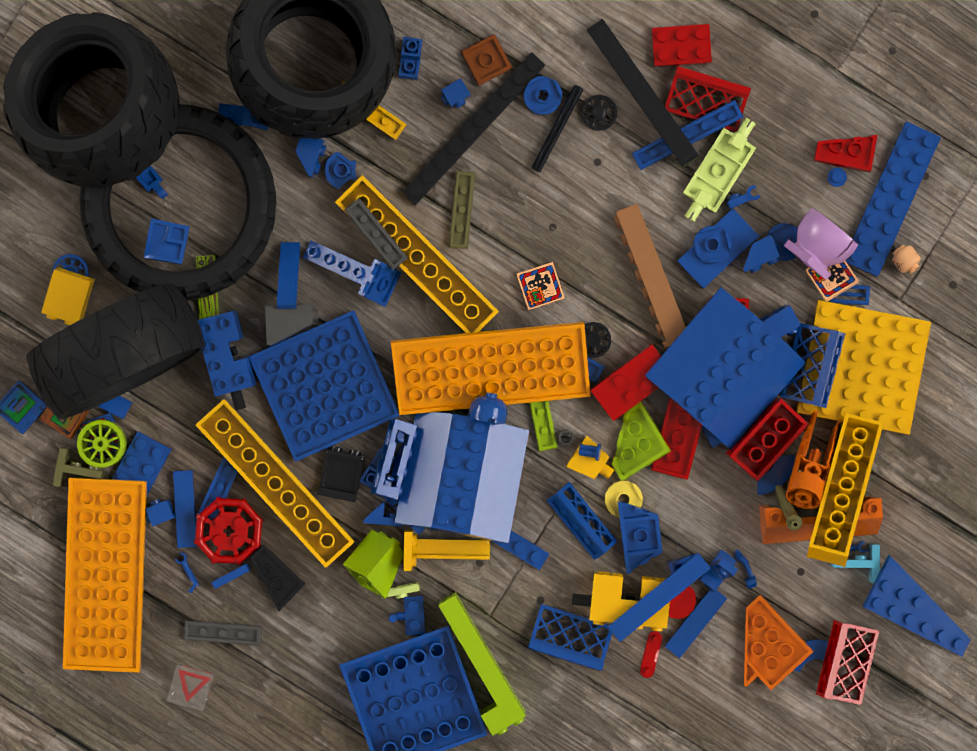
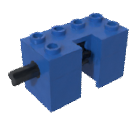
[198,310,257,411]

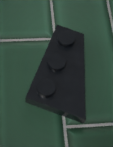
[250,544,306,612]

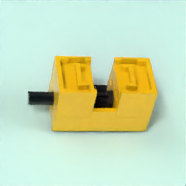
[572,571,670,631]

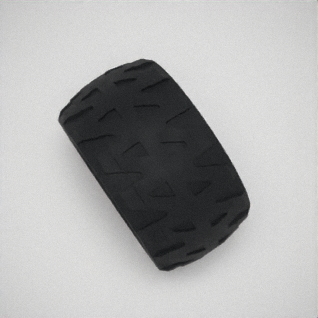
[226,0,396,139]
[3,12,180,188]

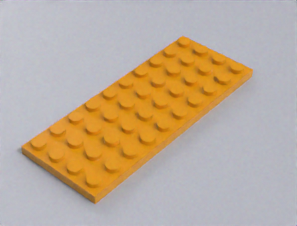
[391,322,591,415]
[63,477,147,673]

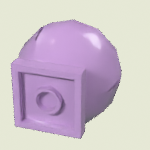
[784,208,858,280]

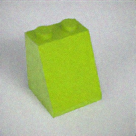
[343,530,404,599]

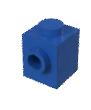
[440,78,471,109]
[145,499,176,527]

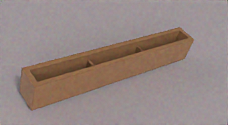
[613,204,686,351]

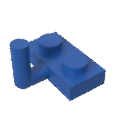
[389,595,425,635]

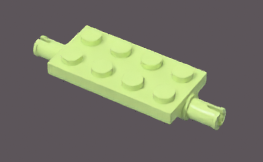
[683,118,756,222]

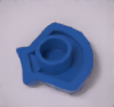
[325,152,357,189]

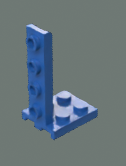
[303,240,401,307]

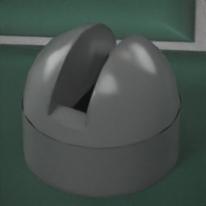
[558,429,574,445]

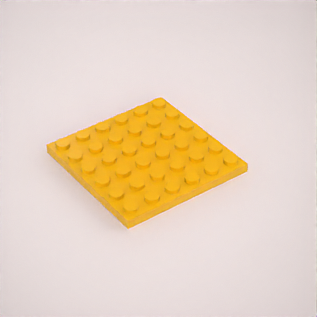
[796,300,931,435]

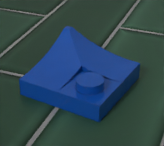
[144,218,190,265]

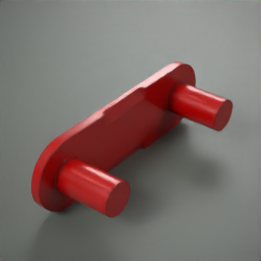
[640,631,662,678]

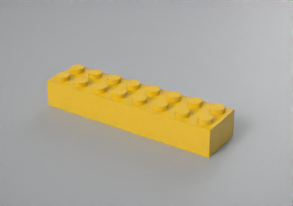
[807,413,884,567]

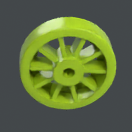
[77,420,127,468]

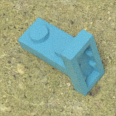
[830,543,880,583]

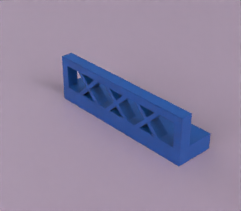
[546,482,617,560]

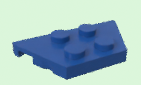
[617,501,663,574]

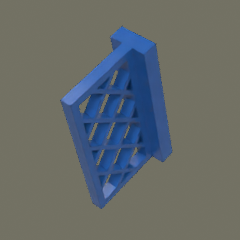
[780,323,845,408]
[527,604,612,671]

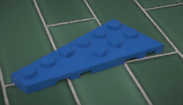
[863,555,971,656]

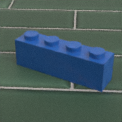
[760,304,801,337]

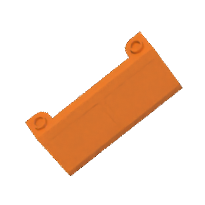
[759,496,883,544]

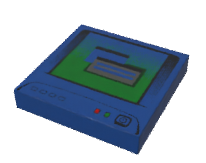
[0,380,47,434]

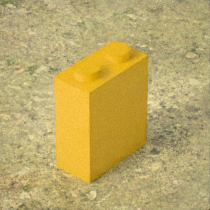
[41,267,95,325]

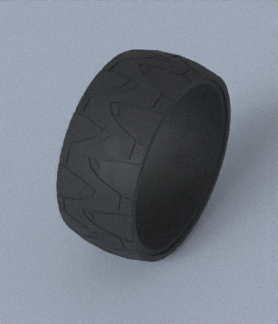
[26,283,205,420]

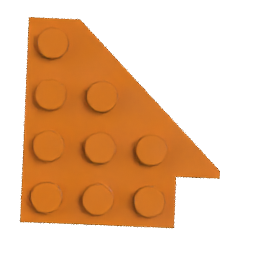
[744,594,814,690]

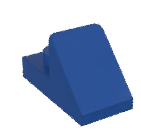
[363,501,402,526]

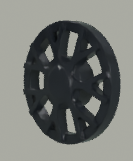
[581,95,617,131]
[584,322,611,358]

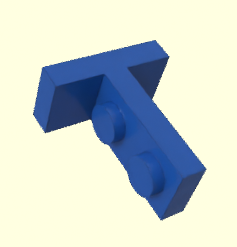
[218,103,268,130]
[698,550,738,592]

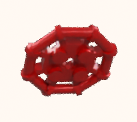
[193,497,264,565]

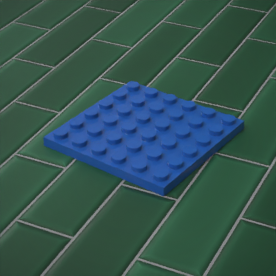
[249,310,401,462]

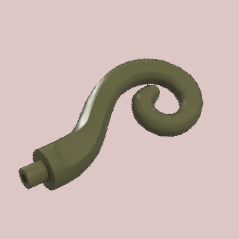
[775,485,802,531]

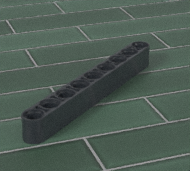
[586,19,699,168]

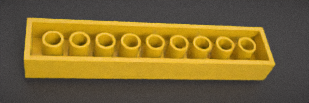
[335,175,499,333]
[196,399,355,568]

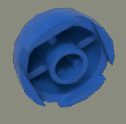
[468,392,507,424]

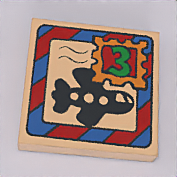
[805,261,859,302]
[516,262,565,310]

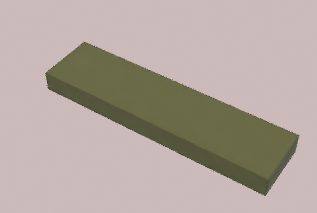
[449,171,475,249]

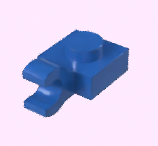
[136,166,168,199]
[726,185,760,210]

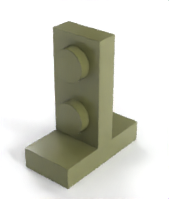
[52,447,105,487]

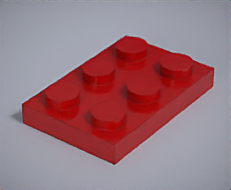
[651,24,712,67]

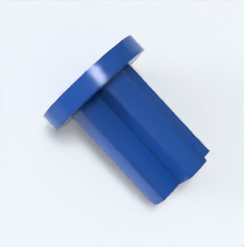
[579,444,601,461]

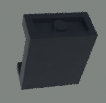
[317,446,365,502]

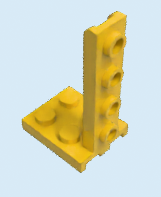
[404,529,490,571]

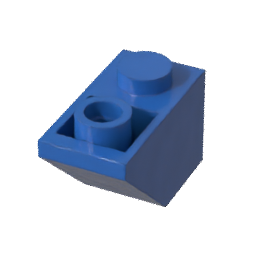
[296,138,327,178]
[743,235,782,274]

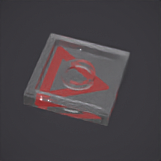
[167,664,214,712]

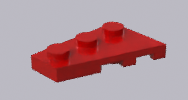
[814,135,878,173]

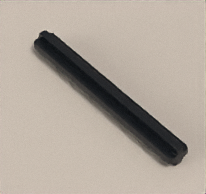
[532,85,583,172]

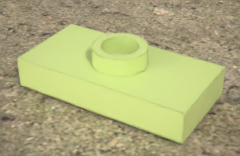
[387,582,420,599]

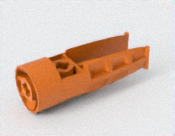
[785,410,842,509]

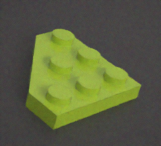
[612,402,671,481]

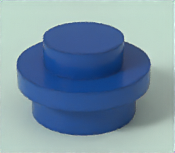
[827,168,847,187]

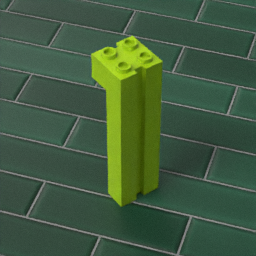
[438,592,526,736]

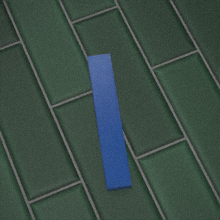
[632,100,744,170]
[608,553,711,642]

